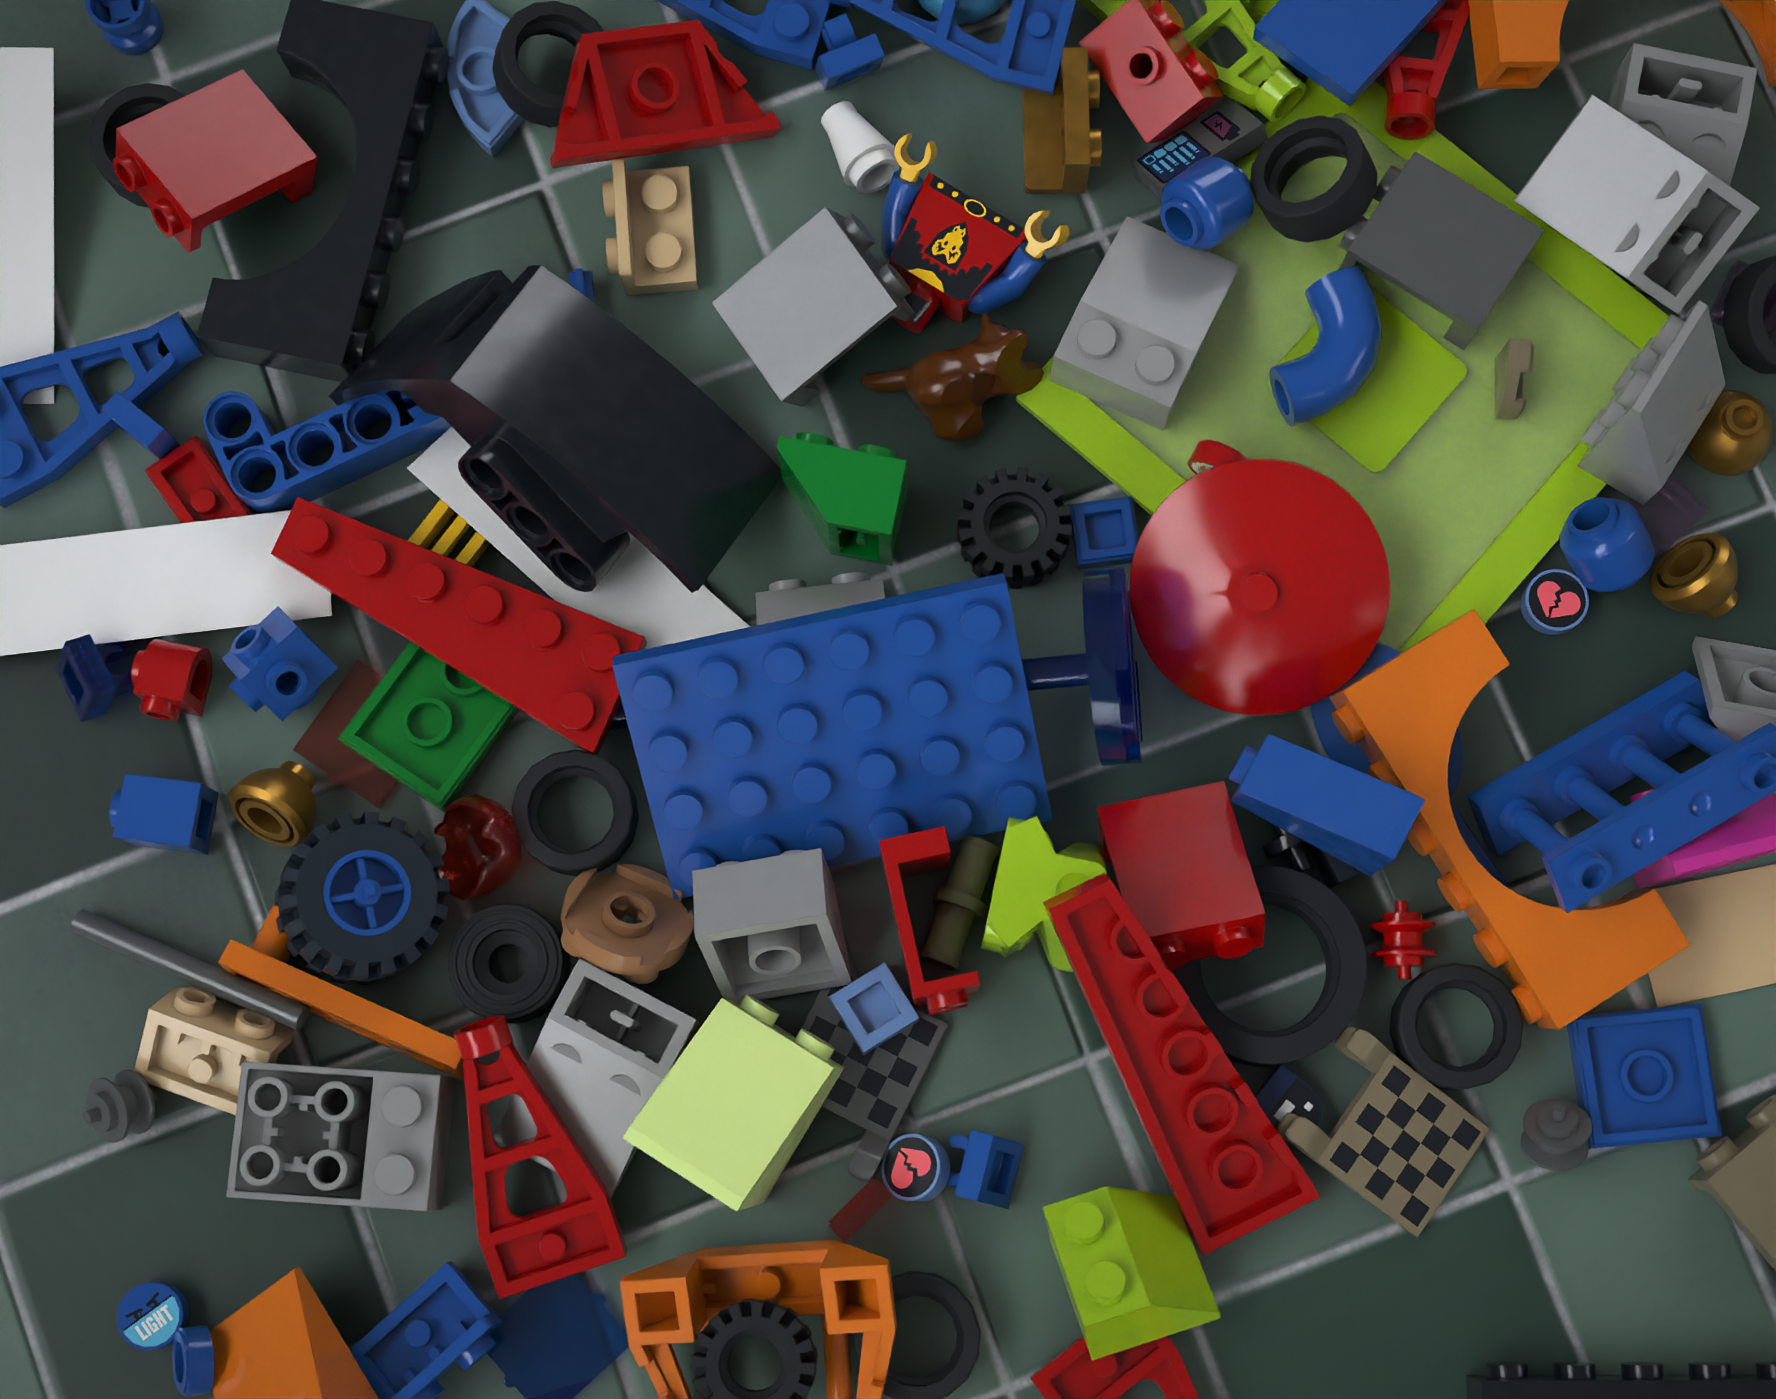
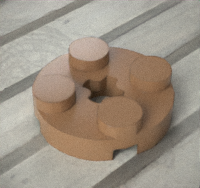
[560,864,694,984]

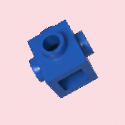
[222,606,339,721]

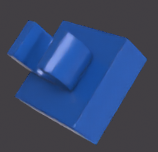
[815,13,885,91]
[947,1130,1024,1209]

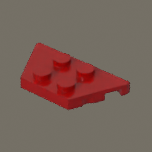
[550,20,781,169]

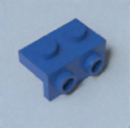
[350,1261,503,1399]

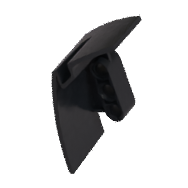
[329,265,782,593]

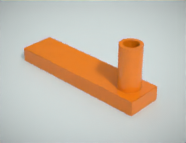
[218,902,464,1081]

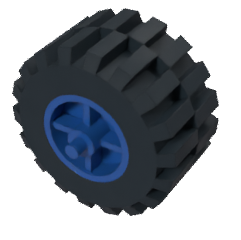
[274,812,450,985]

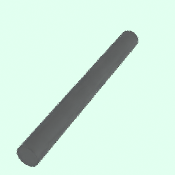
[71,909,310,1031]

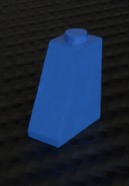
[1228,733,1425,876]

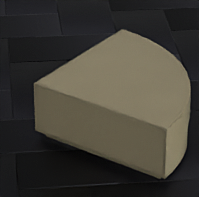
[1494,339,1534,420]

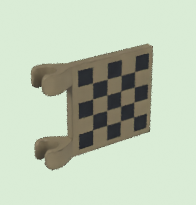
[1276,1026,1490,1238]

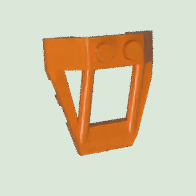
[620,1240,897,1399]

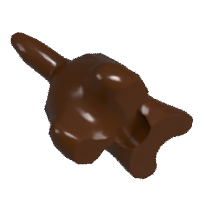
[862,314,1044,442]

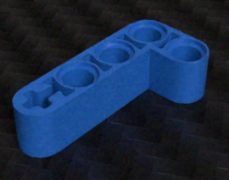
[203,390,452,514]

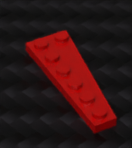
[271,497,648,754]
[1042,873,1320,1256]

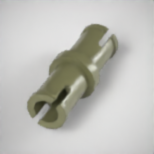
[918,836,1000,971]

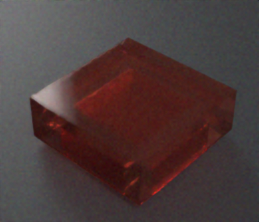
[829,1178,893,1243]

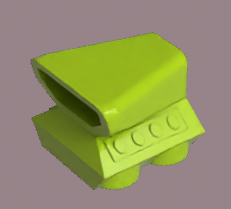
[981,816,1106,972]

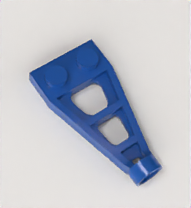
[656,0,833,71]
[827,0,1078,96]
[0,311,204,508]

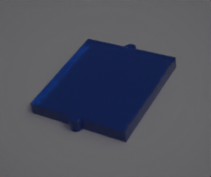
[487,1273,629,1399]

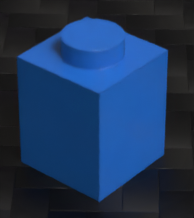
[109,773,219,855]

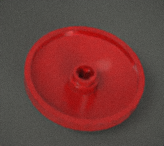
[1129,457,1390,716]

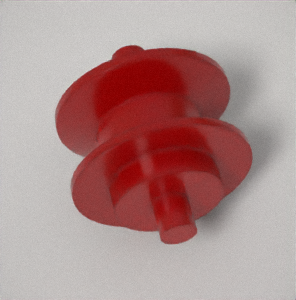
[1369,901,1437,980]

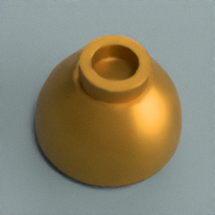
[1686,390,1773,476]
[1650,533,1738,618]
[228,761,316,847]

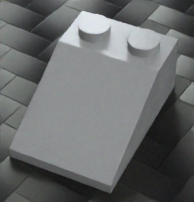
[1050,216,1240,431]

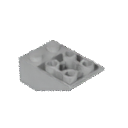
[1608,43,1758,186]
[1514,94,1760,314]
[1577,300,1726,505]
[494,958,703,1199]
[226,1061,455,1211]

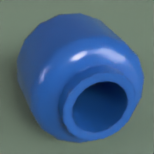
[1160,156,1254,251]
[1559,497,1656,592]

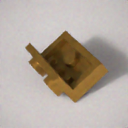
[1023,47,1102,194]

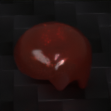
[434,794,522,901]

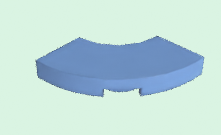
[447,0,525,158]

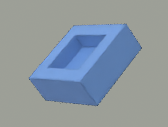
[829,962,919,1055]

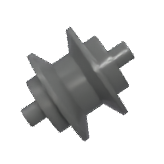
[83,1070,158,1143]
[1521,1099,1592,1171]

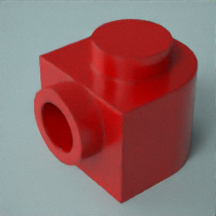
[131,639,212,721]

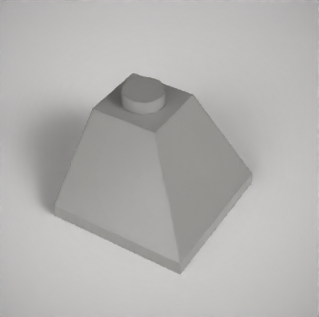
[1692,636,1776,741]

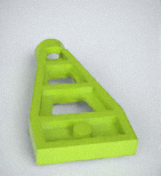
[1078,0,1306,123]

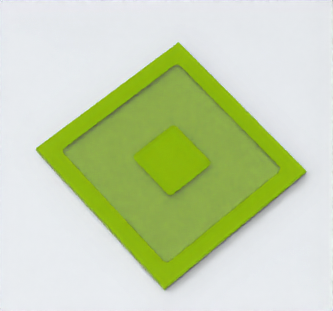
[1015,78,1669,653]

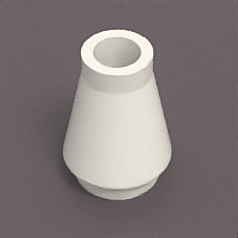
[821,101,899,194]

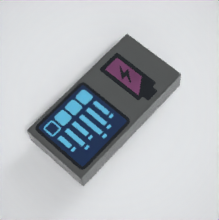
[1130,98,1268,200]

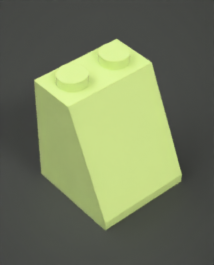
[623,994,844,1212]

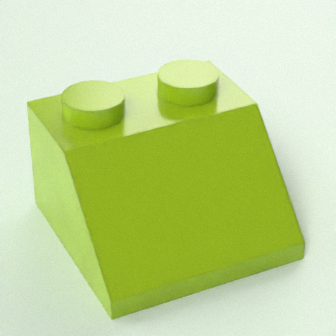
[1043,1186,1220,1361]

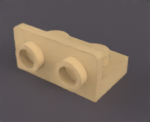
[602,158,699,296]
[134,987,294,1115]

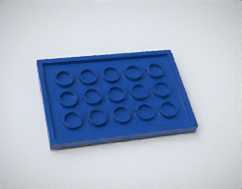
[612,573,1053,899]

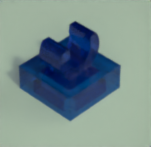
[55,634,134,722]

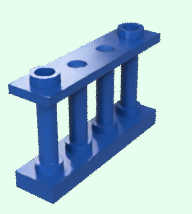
[1467,671,1776,913]

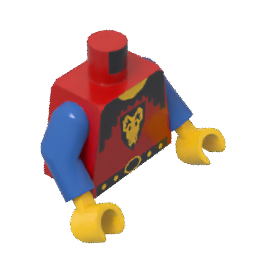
[881,132,1069,334]

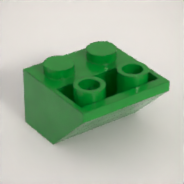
[777,432,907,566]

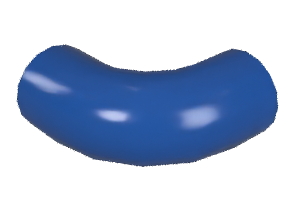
[1269,266,1382,427]

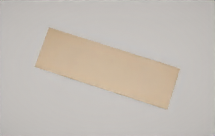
[1648,864,1776,1008]

